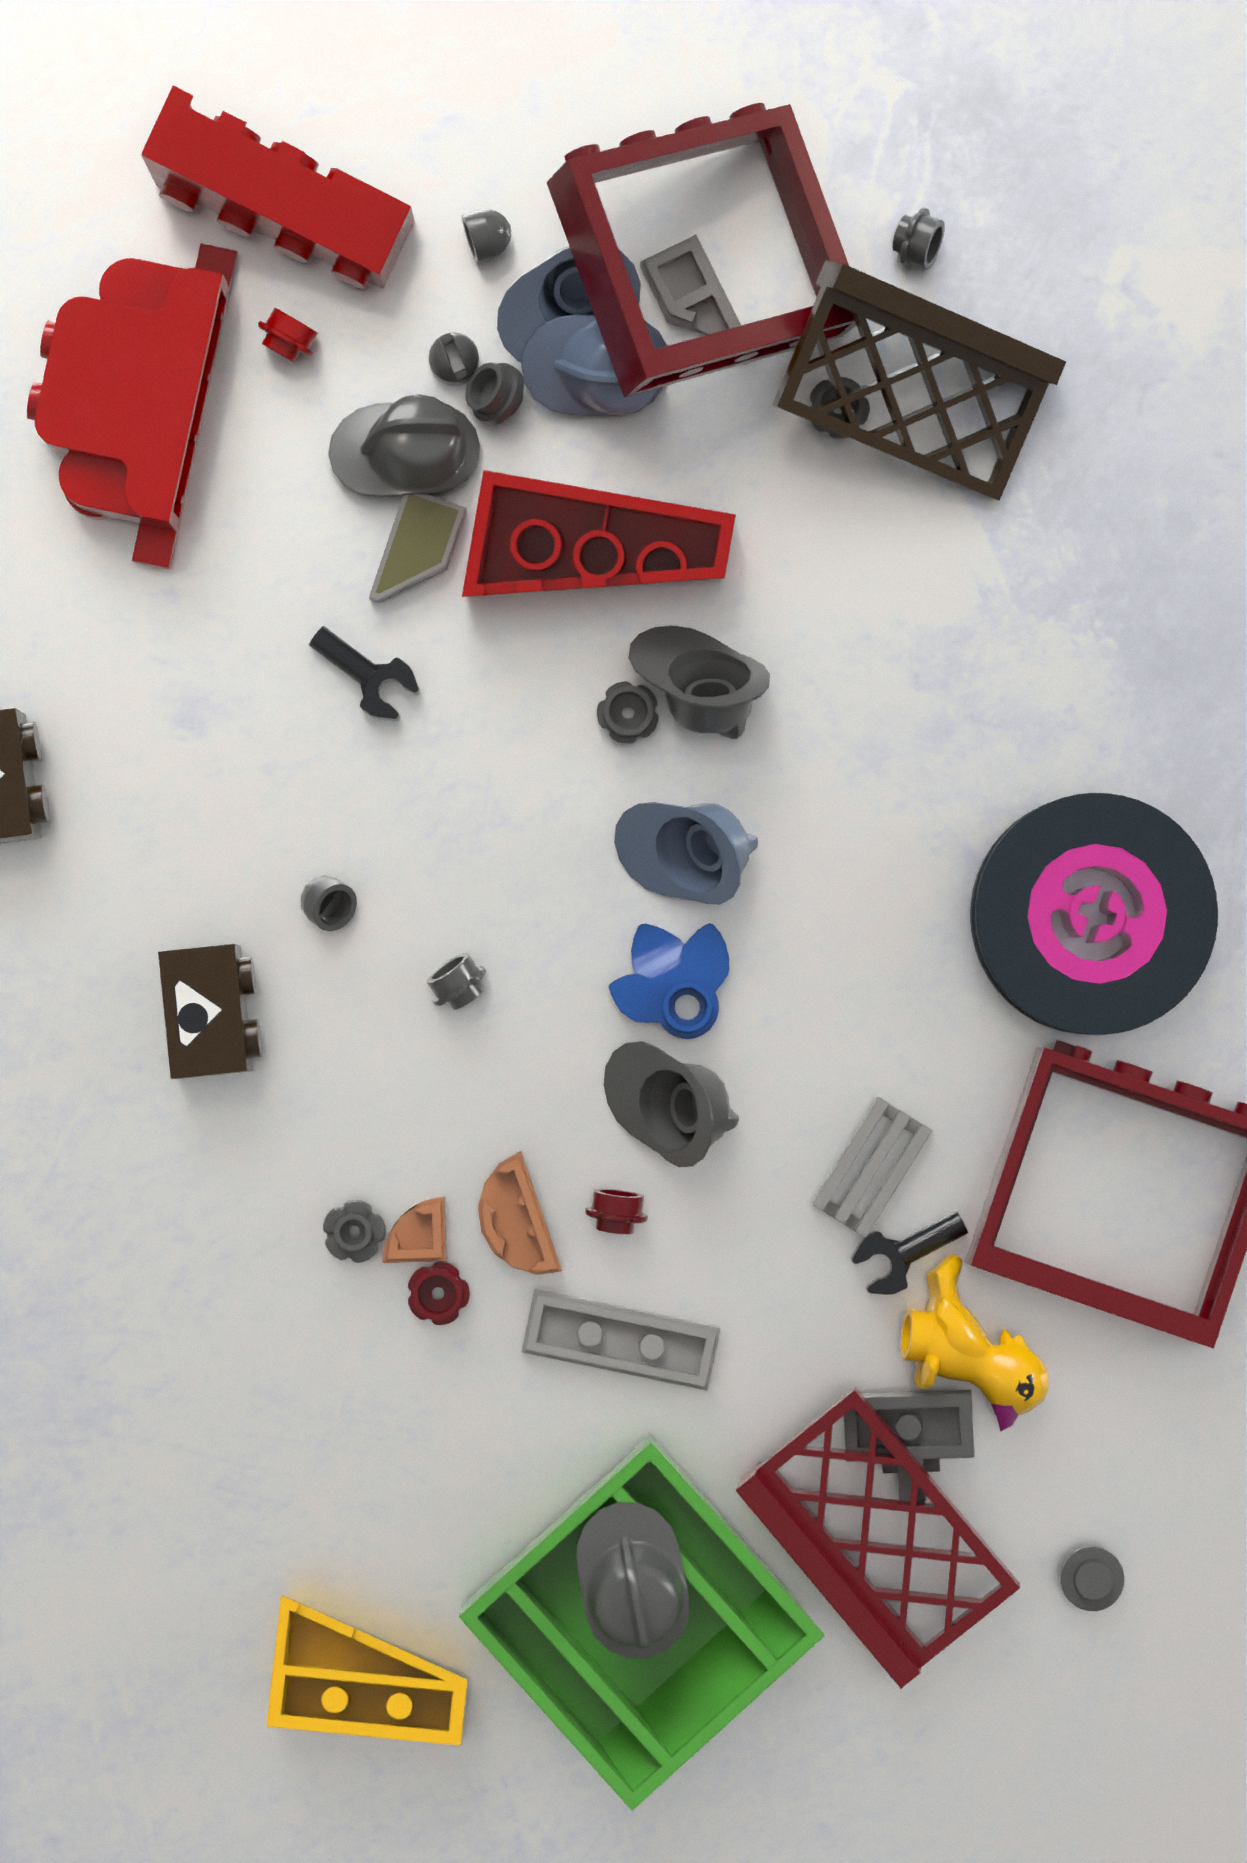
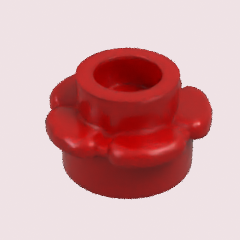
[258,307,318,363]

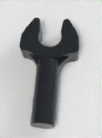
[309,626,420,721]
[850,1211,968,1295]

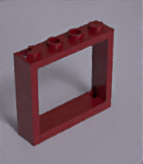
[546,103,856,397]
[965,1040,1247,1349]

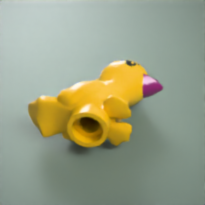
[900,1254,1049,1432]

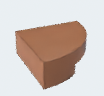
[383,1197,447,1263]

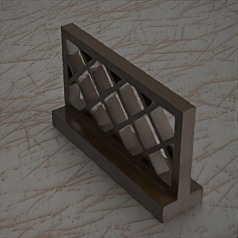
[772,260,1066,501]

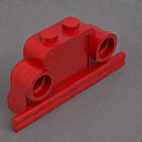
[27,243,238,569]

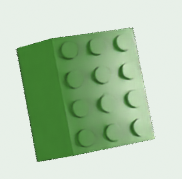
[458,1435,825,1811]

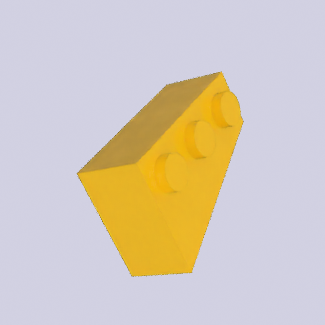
[266,1595,469,1746]

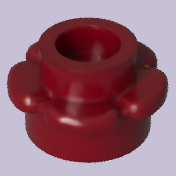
[585,1189,648,1234]
[408,1262,470,1325]

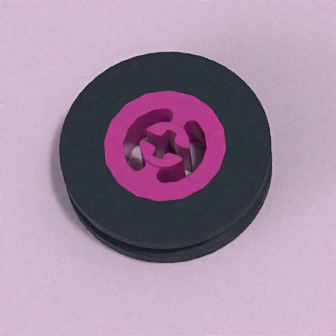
[970,793,1218,1035]

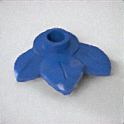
[608,923,729,1039]

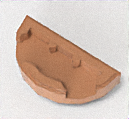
[478,1151,562,1275]

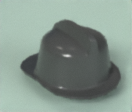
[328,394,480,497]
[628,625,770,739]
[604,1041,739,1167]
[577,1502,689,1658]

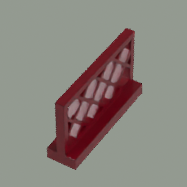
[735,1387,1020,1689]

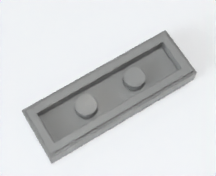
[522,1289,721,1391]

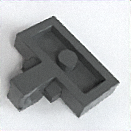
[844,1390,975,1503]

